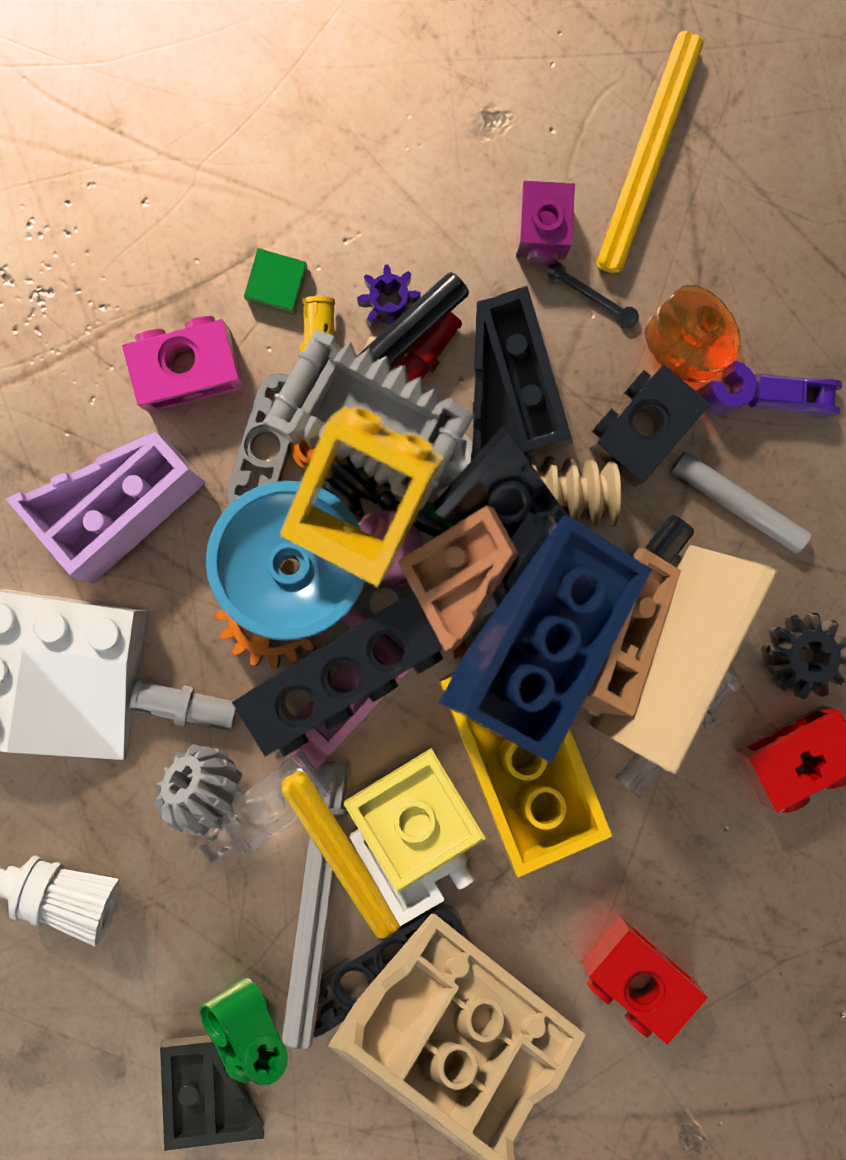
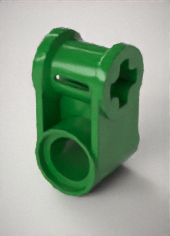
[199,977,288,1085]

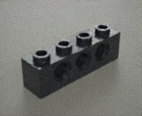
[232,591,444,757]

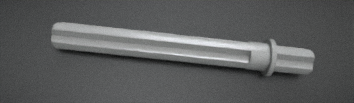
[282,762,349,1049]

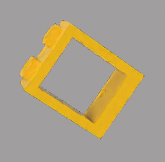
[280,406,444,587]

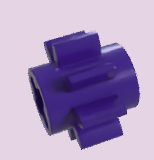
[357,264,421,327]

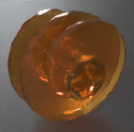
[644,285,741,383]

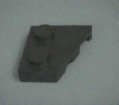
[160,1035,264,1151]

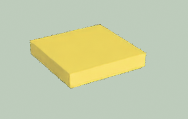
[344,748,486,893]

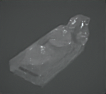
[199,749,332,863]

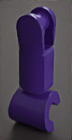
[697,361,842,417]

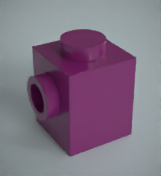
[516,180,575,265]

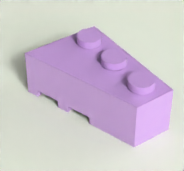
[6,431,206,584]

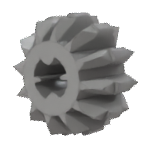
[154,744,243,837]

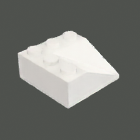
[0,589,148,760]

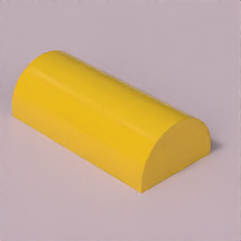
[439,671,612,878]

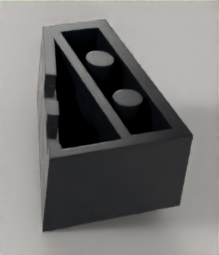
[471,286,573,461]

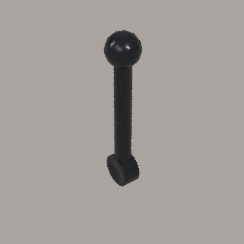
[547,262,639,328]
[378,490,450,534]

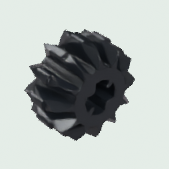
[761,612,846,699]

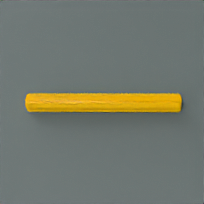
[596,31,704,274]

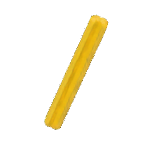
[281,771,400,939]

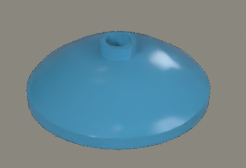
[206,481,365,640]

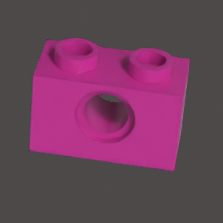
[122,316,245,413]

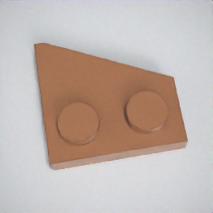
[398,506,519,651]

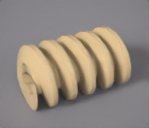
[526,454,622,527]

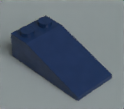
[439,515,652,763]

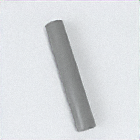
[670,451,811,554]

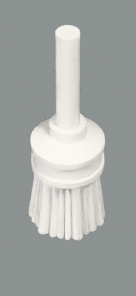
[0,855,121,947]

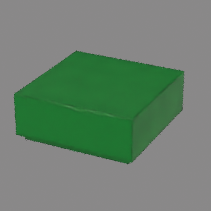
[244,248,308,314]

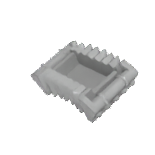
[263,330,475,510]

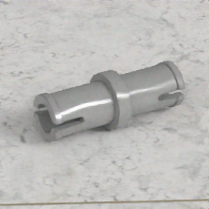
[130,679,237,733]

